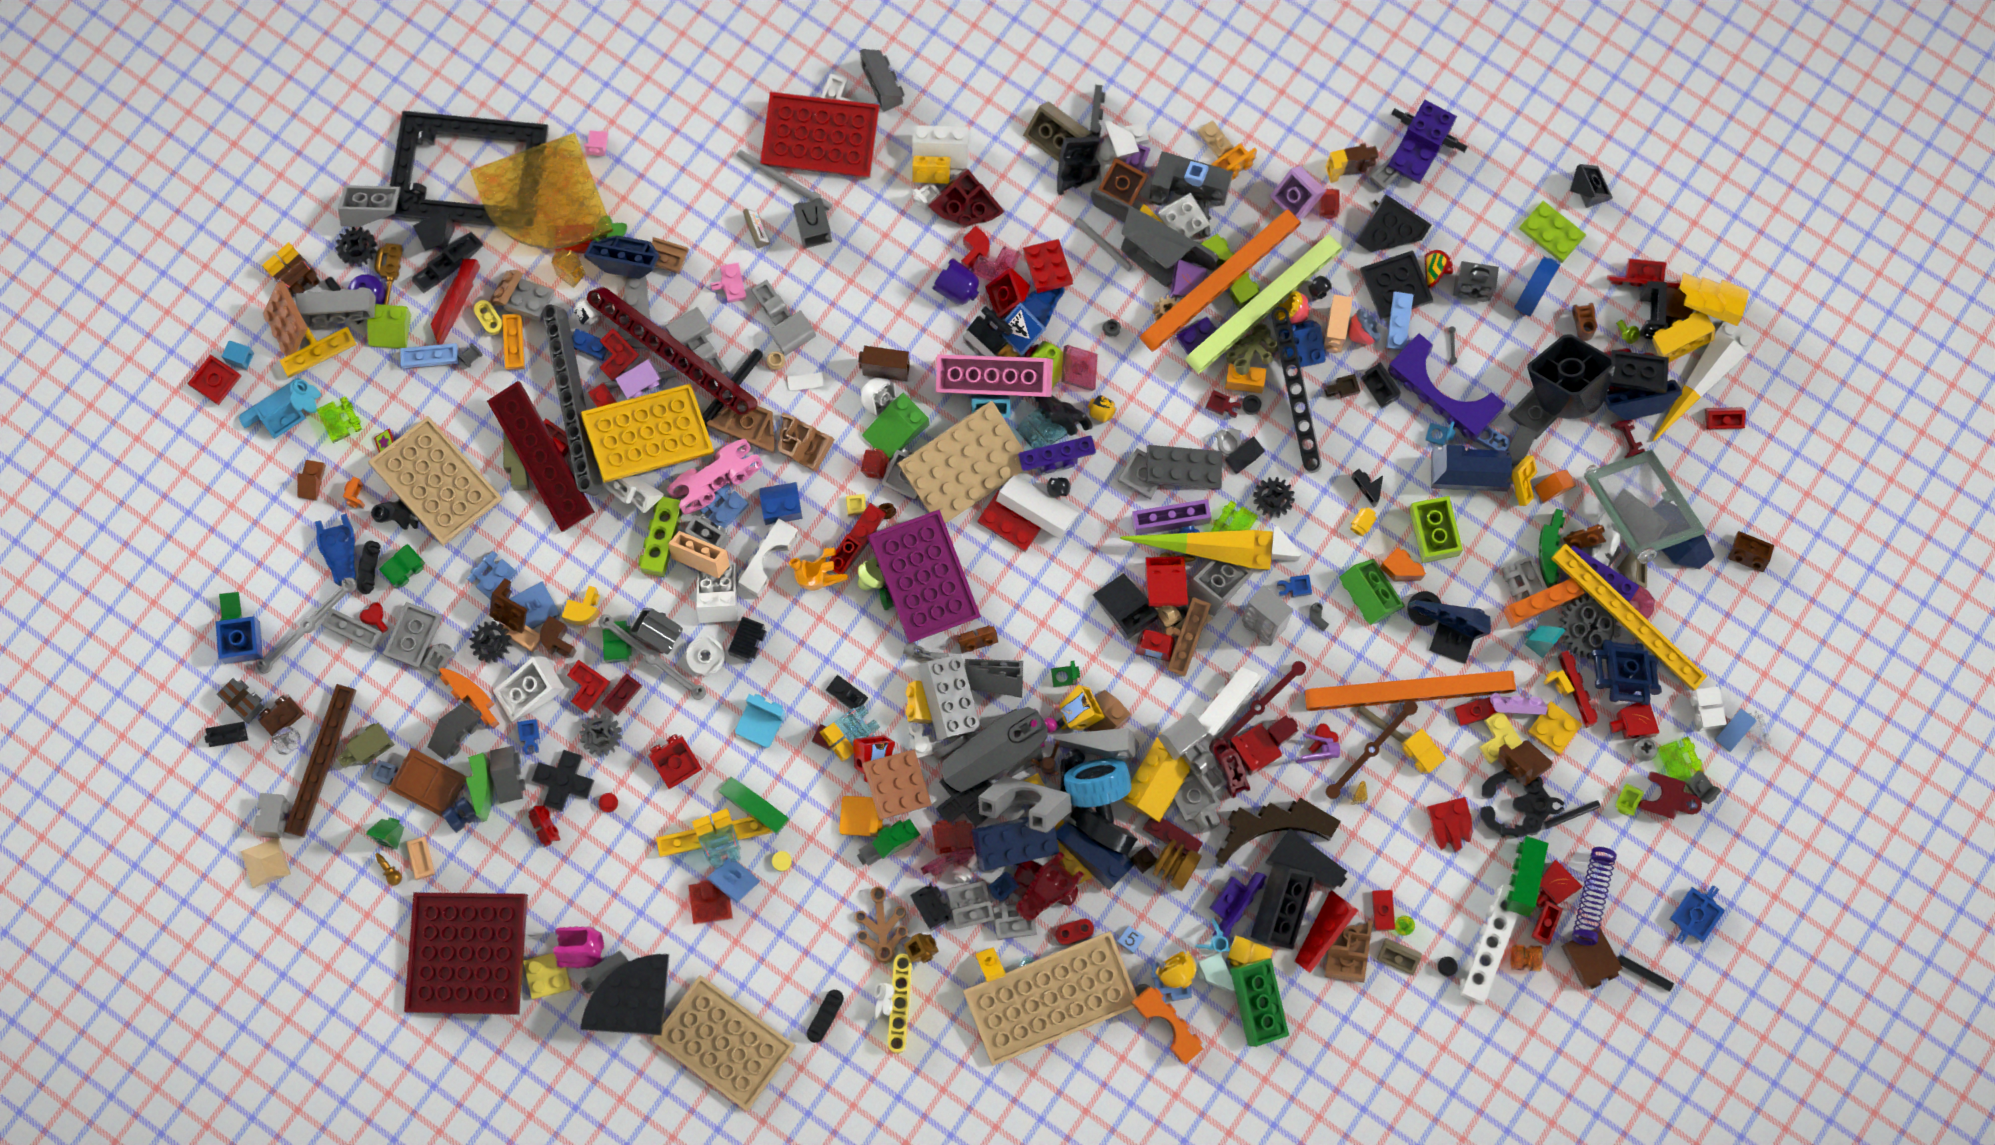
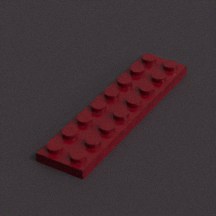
[487,381,595,532]

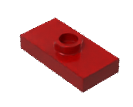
[1454,697,1497,727]
[1372,890,1395,931]

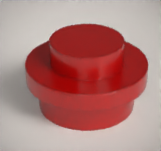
[598,793,618,813]

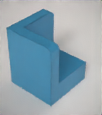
[221,340,254,370]

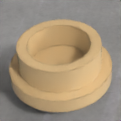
[767,351,786,370]

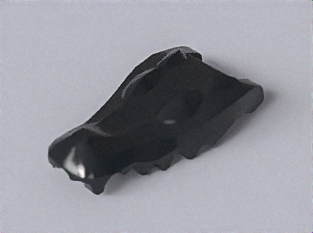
[1028,395,1093,436]

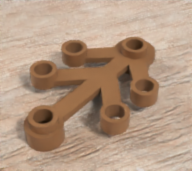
[855,886,908,964]

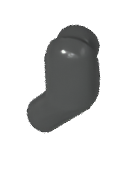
[1309,602,1329,632]

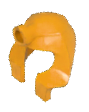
[789,547,848,591]

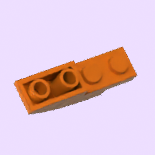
[439,668,500,728]

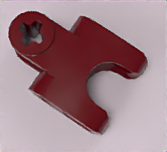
[1210,738,1251,799]
[1638,772,1702,819]

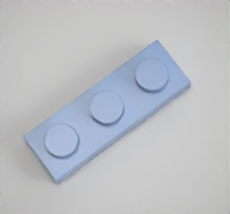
[1386,292,1414,350]
[400,343,459,368]

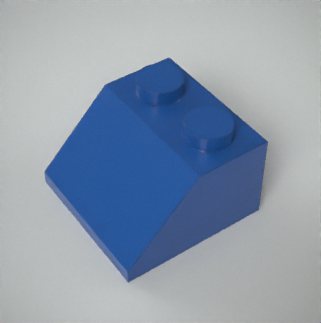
[759,482,803,525]

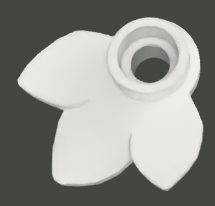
[875,983,894,1020]

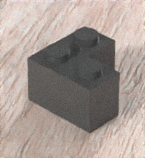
[427,703,480,760]
[490,746,526,804]

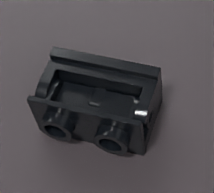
[910,883,952,931]

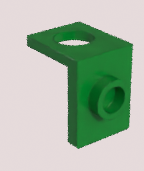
[219,592,242,621]
[1051,660,1080,688]

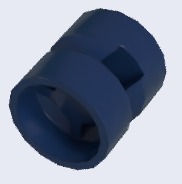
[441,797,478,833]

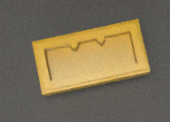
[975,947,1006,982]

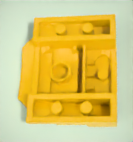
[1679,272,1749,326]

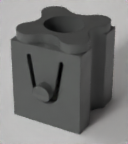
[793,198,832,249]
[628,608,683,654]

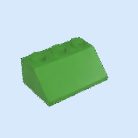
[1339,559,1405,625]

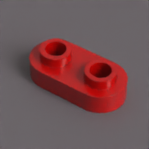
[1055,919,1094,945]

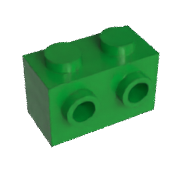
[872,819,921,859]

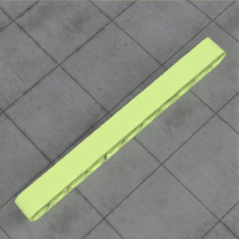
[1185,234,1343,374]

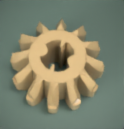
[1152,294,1179,321]

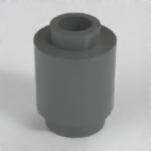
[857,840,882,866]

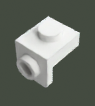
[913,183,940,210]

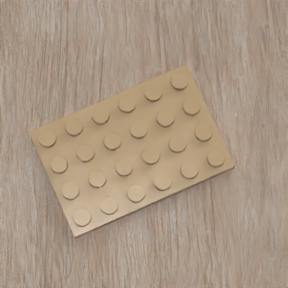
[897,401,1024,524]
[368,416,502,546]
[652,975,796,1112]

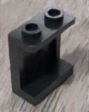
[1639,281,1667,339]

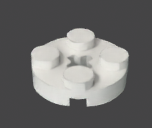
[686,637,725,677]

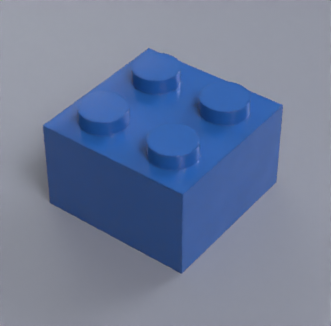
[216,616,263,664]

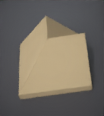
[241,838,291,888]

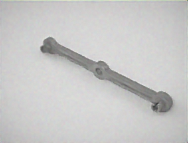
[257,577,357,674]
[598,614,706,700]

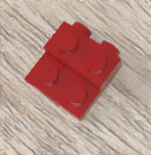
[648,734,702,790]

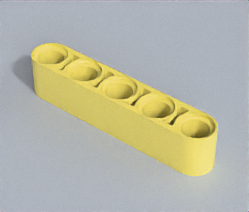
[888,954,912,1054]

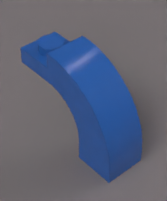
[1514,256,1560,317]

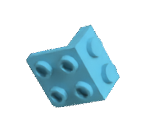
[735,694,786,748]

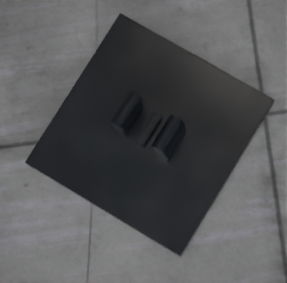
[1429,623,1474,664]

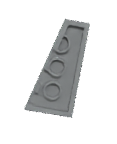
[618,276,650,350]

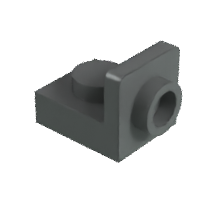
[1686,771,1721,804]

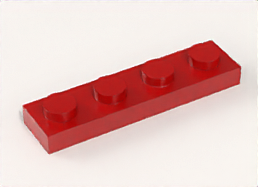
[1558,650,1598,728]

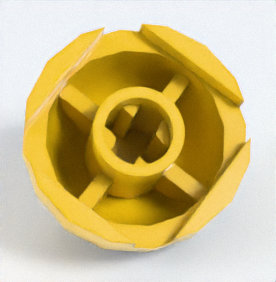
[1156,951,1197,989]

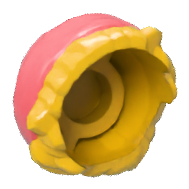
[1277,291,1310,325]

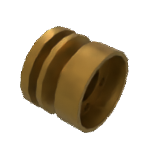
[1152,839,1202,892]

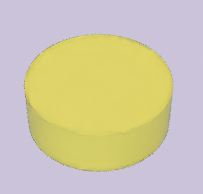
[772,851,792,872]

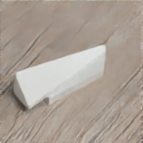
[598,467,664,513]

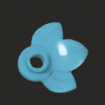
[290,379,321,413]

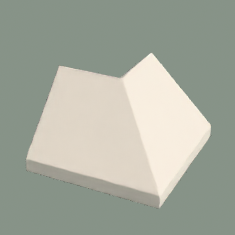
[1105,121,1139,161]

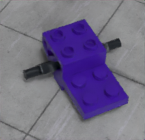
[1387,99,1468,184]

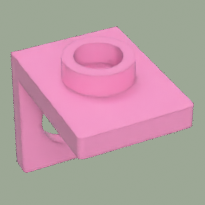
[584,130,608,156]

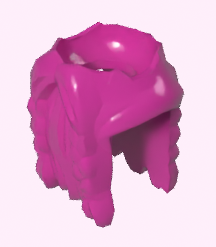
[553,926,604,969]

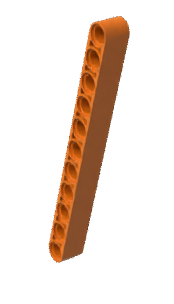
[1139,209,1301,352]
[1304,671,1516,711]

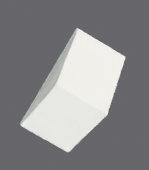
[1271,526,1302,561]

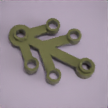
[1226,324,1278,375]

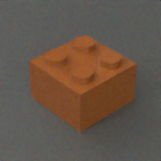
[1098,158,1148,206]

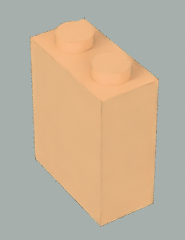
[1324,294,1353,353]

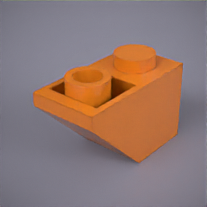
[1380,547,1426,581]

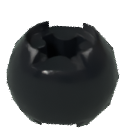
[1308,276,1332,299]
[1046,477,1071,497]

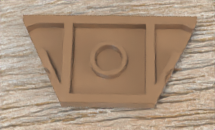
[707,402,775,454]

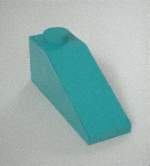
[1525,625,1565,658]

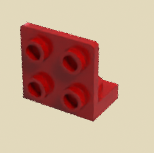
[1229,723,1282,776]

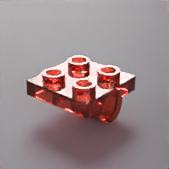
[688,880,733,925]

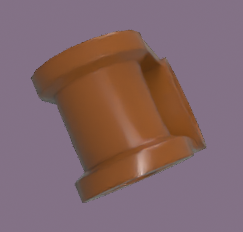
[1572,303,1597,341]

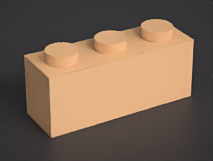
[668,531,730,579]

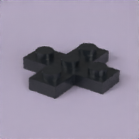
[532,750,594,812]
[936,778,992,828]

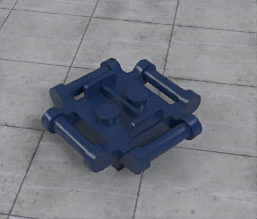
[1591,639,1662,706]

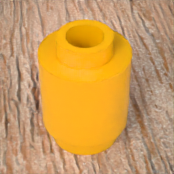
[1350,507,1377,537]

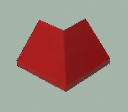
[985,268,1031,318]

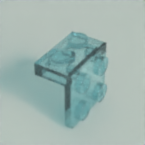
[1016,408,1068,449]

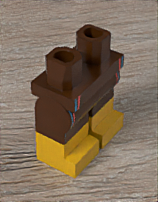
[1325,143,1379,183]
[262,242,320,296]

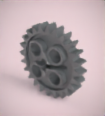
[1558,596,1621,659]

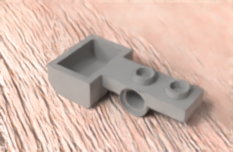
[751,279,816,356]
[665,307,729,382]
[1157,713,1227,795]

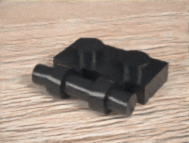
[966,306,1013,355]

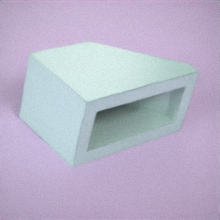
[1197,953,1235,993]

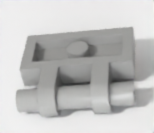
[1502,556,1548,601]
[993,901,1037,940]

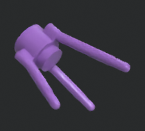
[1296,733,1340,763]

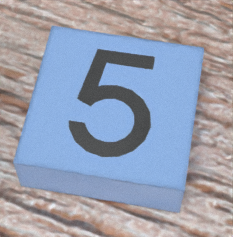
[1117,926,1145,954]

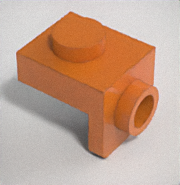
[343,477,365,509]

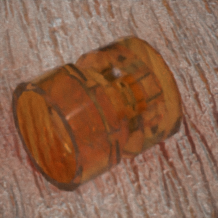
[1510,944,1543,972]

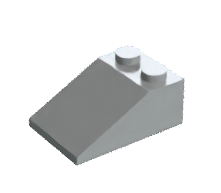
[338,185,400,227]
[1187,560,1253,616]

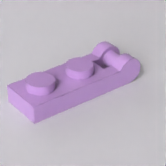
[1490,693,1547,715]

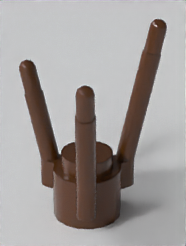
[1031,741,1060,776]

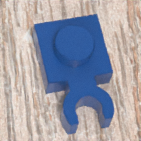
[1277,574,1312,597]
[517,719,540,755]

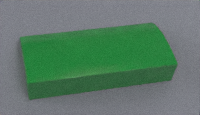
[1230,958,1289,1047]

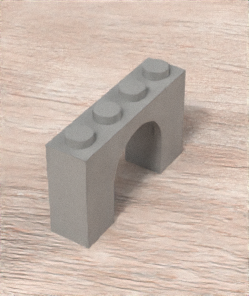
[978,776,1071,833]

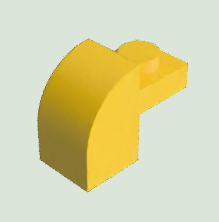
[562,586,600,626]

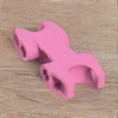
[667,439,763,515]

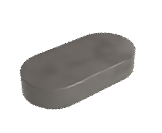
[933,734,970,760]

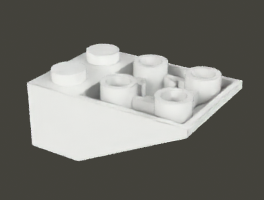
[697,563,738,623]

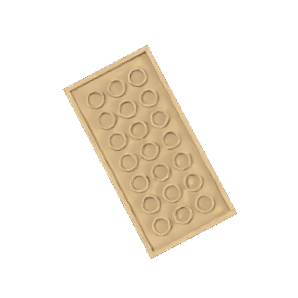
[962,931,1137,1066]

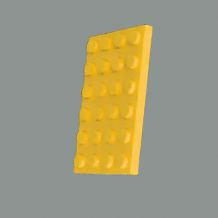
[581,383,714,483]

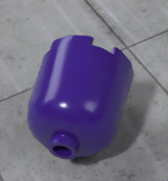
[932,258,979,305]

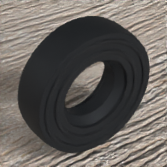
[1407,591,1442,626]

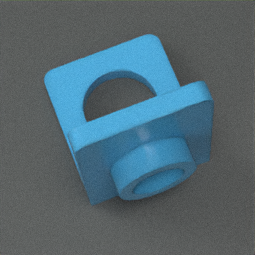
[1425,422,1456,445]

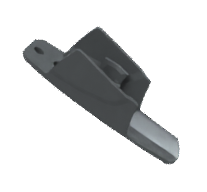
[1090,189,1219,287]

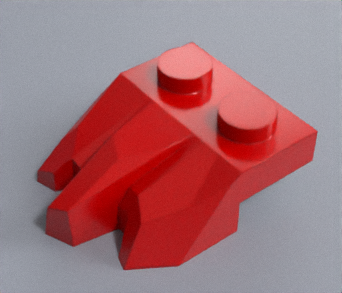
[1427,797,1473,853]

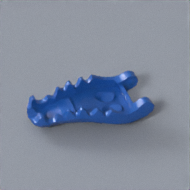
[1014,287,1065,328]
[315,513,356,586]

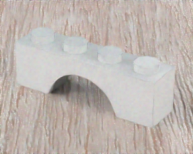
[738,518,799,598]

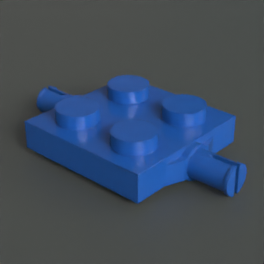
[1669,885,1725,944]

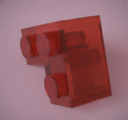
[932,820,975,855]

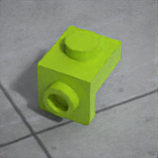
[1615,783,1644,816]

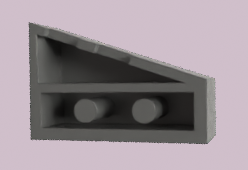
[965,659,1023,698]

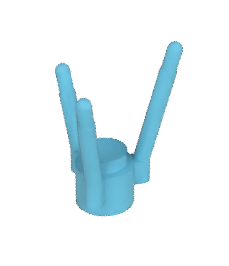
[1195,918,1230,952]

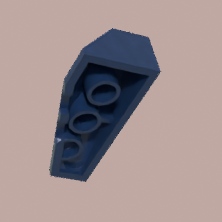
[1408,600,1491,640]

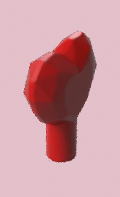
[359,602,388,633]
[1308,723,1339,754]

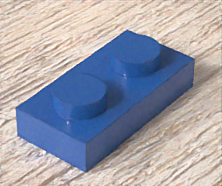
[572,328,608,361]

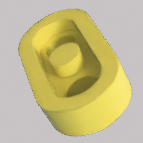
[474,300,503,335]

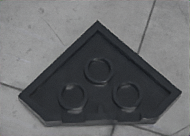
[1355,194,1432,252]

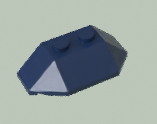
[584,235,660,279]
[1604,380,1682,420]
[1651,500,1715,569]

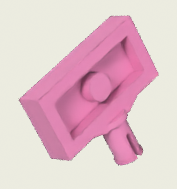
[710,263,746,303]

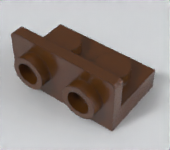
[1728,531,1774,572]
[258,694,305,739]

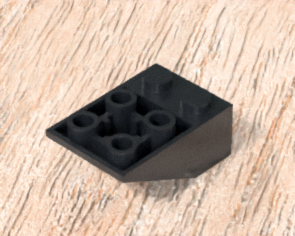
[1093,573,1159,641]

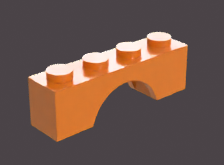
[1503,578,1585,629]
[1131,987,1204,1065]

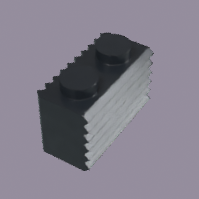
[728,616,767,663]

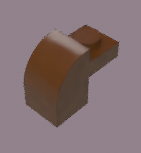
[540,616,576,658]

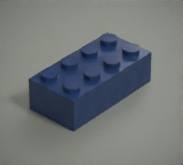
[971,816,1059,871]

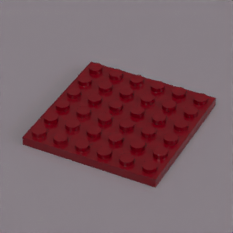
[404,892,528,1015]

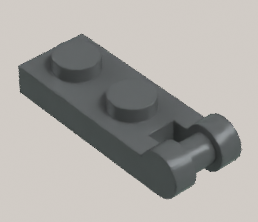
[1090,84,1106,139]

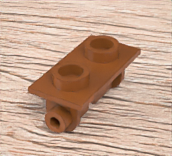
[1563,524,1606,549]
[957,625,998,653]

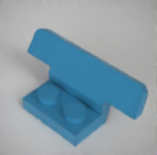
[239,378,306,439]

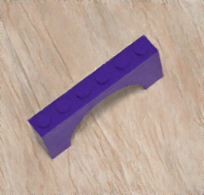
[1388,333,1506,442]

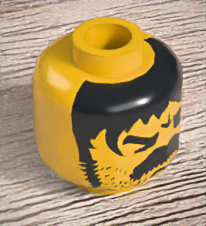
[1087,395,1117,423]

